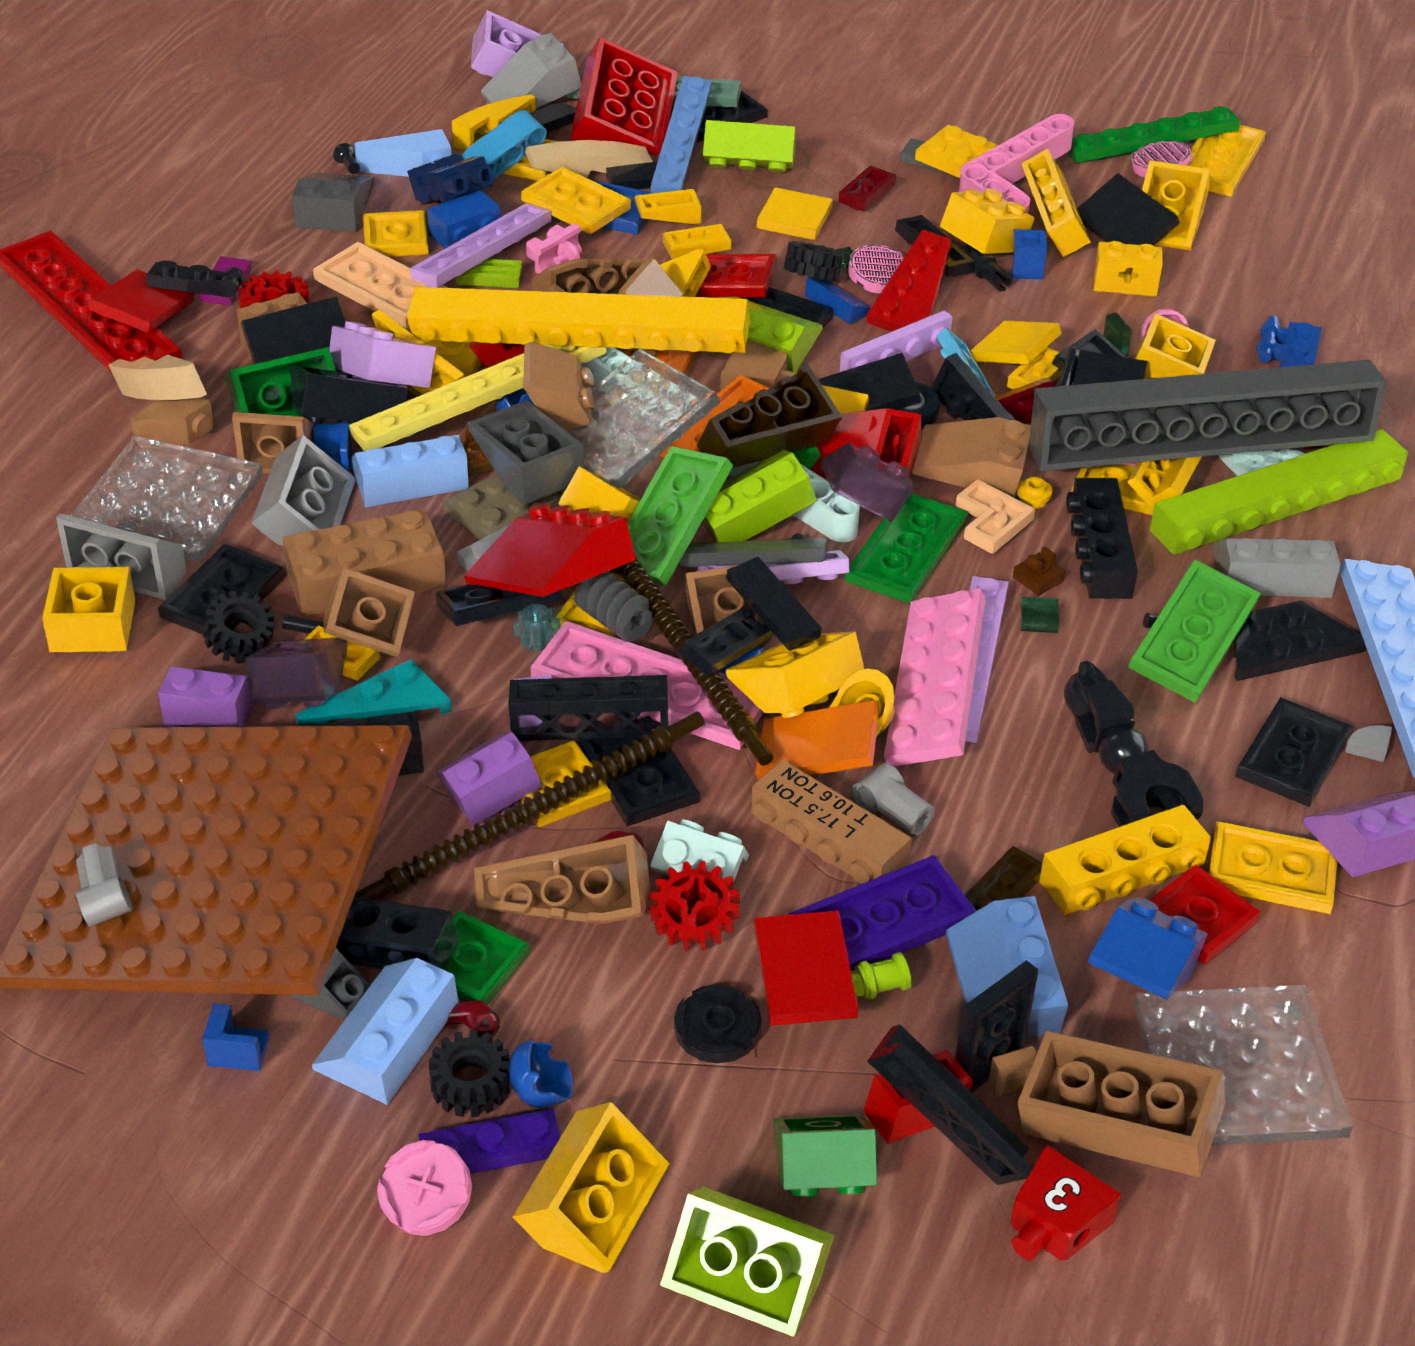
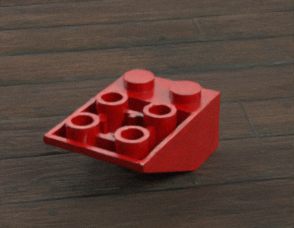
[810,408,921,494]

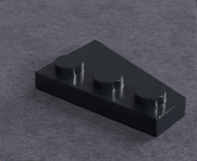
[931,353,1014,421]

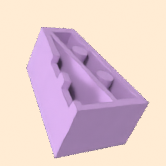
[329,321,436,388]

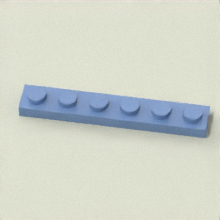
[650,76,712,193]

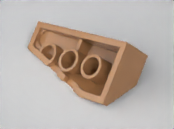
[532,259,663,294]
[474,835,651,924]

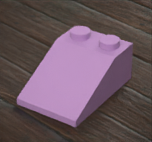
[471,10,563,77]

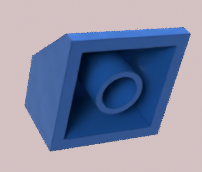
[1087,898,1208,1000]

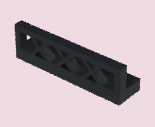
[508,675,669,741]
[867,1024,1033,1185]

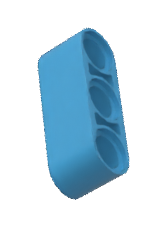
[462,110,547,180]

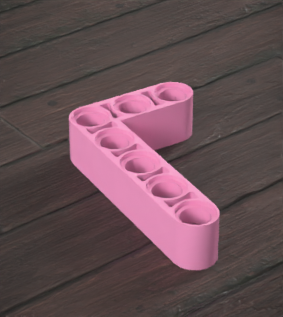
[959,114,1074,214]

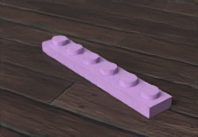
[411,203,552,288]
[965,576,1009,743]

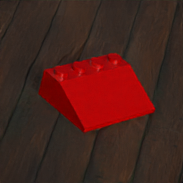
[570,37,678,155]
[464,503,636,597]

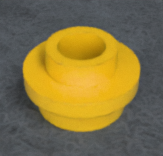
[1017,477,1053,509]

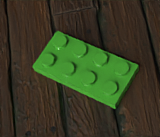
[610,446,733,586]
[1128,560,1261,703]

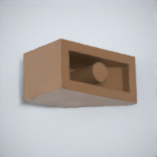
[130,397,215,447]

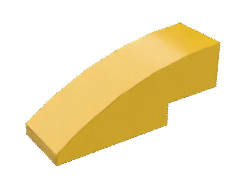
[452,94,536,151]

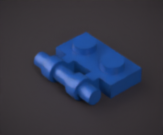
[1257,316,1322,367]

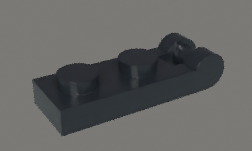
[147,260,245,297]
[679,606,774,677]

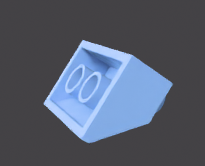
[350,435,469,508]
[312,958,459,1105]

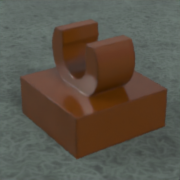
[1013,547,1066,596]

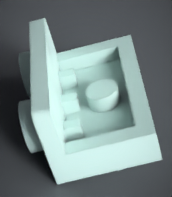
[650,819,749,891]

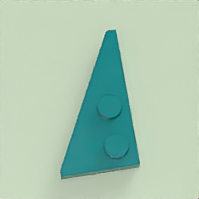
[295,659,452,726]

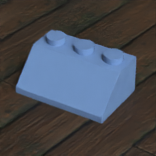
[946,896,1068,1037]

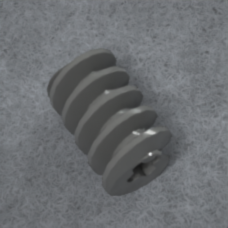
[574,571,653,642]

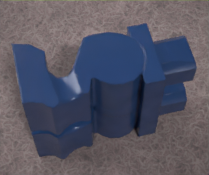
[407,153,493,205]

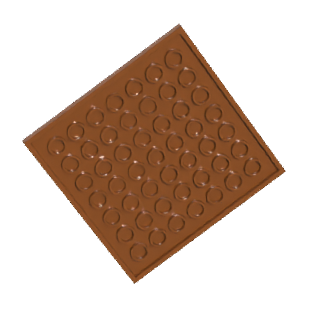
[0,725,412,995]

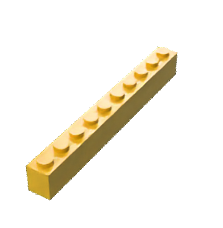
[407,287,750,353]

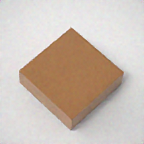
[988,1046,1037,1097]

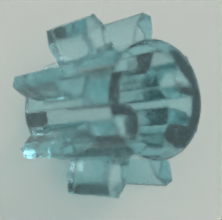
[513,604,560,651]

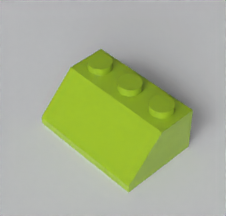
[703,120,796,173]
[722,296,823,372]
[703,450,817,542]
[660,1186,834,1337]

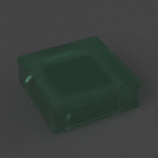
[1103,312,1132,357]
[1020,597,1059,633]

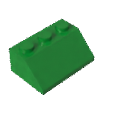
[225,347,336,419]

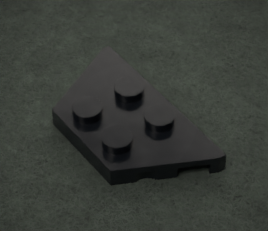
[1234,600,1366,681]

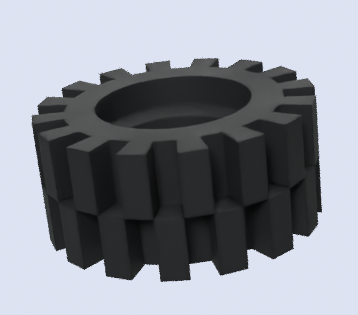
[783,241,844,281]
[202,591,275,664]
[429,1030,511,1117]

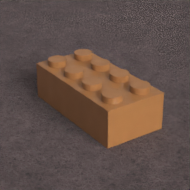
[282,509,446,617]
[1017,1031,1226,1178]

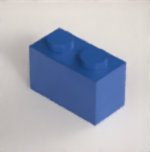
[427,190,500,249]

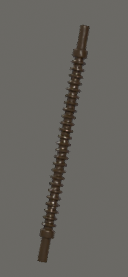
[617,557,773,766]
[354,711,705,900]

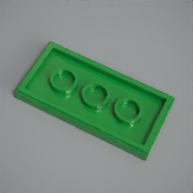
[845,491,968,604]

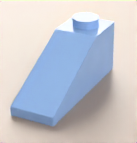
[354,129,452,177]

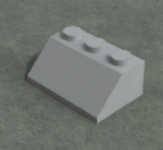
[251,435,356,545]
[56,514,187,600]
[1213,538,1340,598]

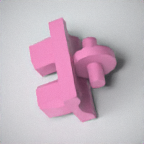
[526,223,582,274]

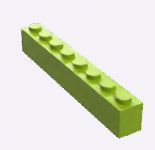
[1150,429,1408,555]

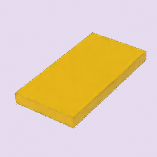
[1187,125,1266,197]

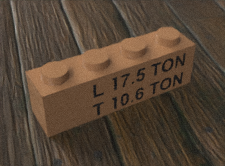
[751,760,912,884]

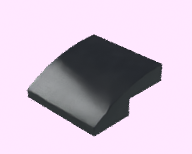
[1073,350,1147,385]

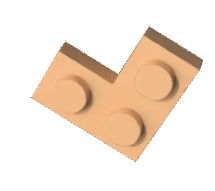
[956,479,1035,554]

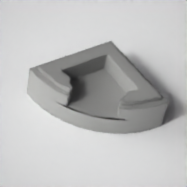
[1345,725,1392,762]

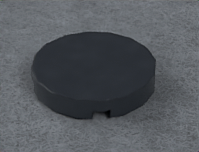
[674,985,762,1063]

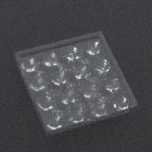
[568,349,720,489]
[71,435,263,562]
[1134,985,1353,1145]

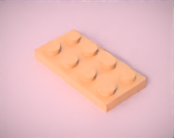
[313,242,448,328]

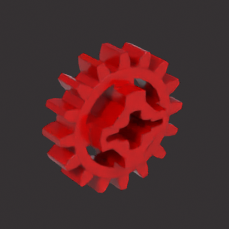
[238,270,310,309]
[649,861,740,951]

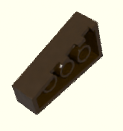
[696,364,842,468]

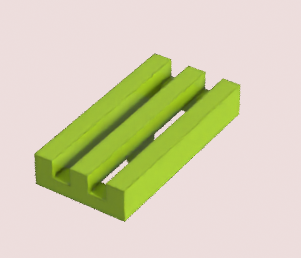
[455,259,522,288]

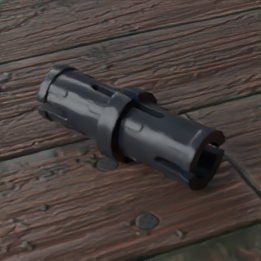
[961,244,1013,292]

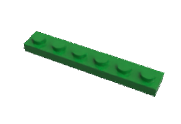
[1067,106,1240,163]

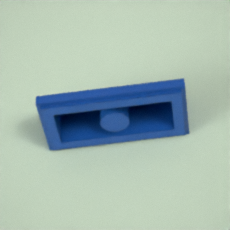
[805,277,871,324]

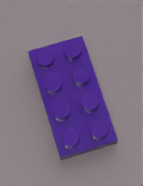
[788,855,976,971]

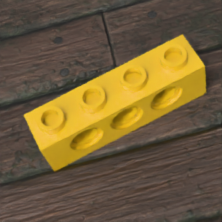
[1021,148,1090,257]
[1039,804,1211,915]

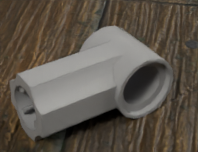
[852,763,935,836]
[76,843,132,927]

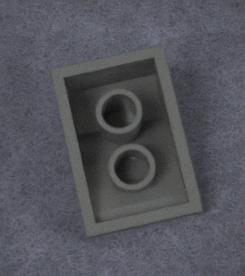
[292,173,374,232]
[467,400,585,504]

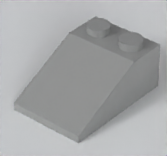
[481,32,581,108]

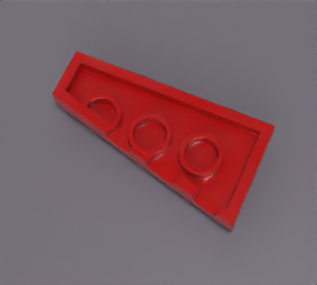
[867,230,951,332]

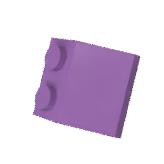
[158,666,262,727]
[436,731,542,827]

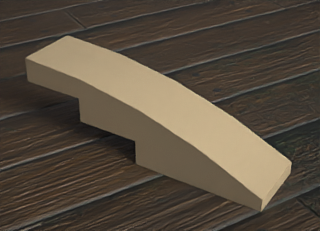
[525,140,653,178]
[109,355,207,400]

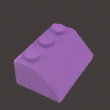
[1303,791,1415,877]

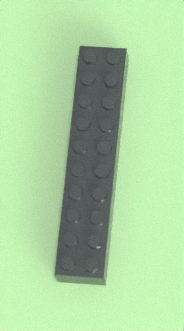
[1029,360,1386,471]

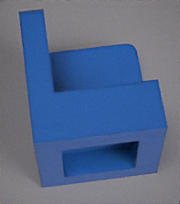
[1012,229,1047,280]
[313,423,352,473]
[202,1003,269,1071]

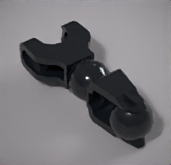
[1064,660,1204,827]

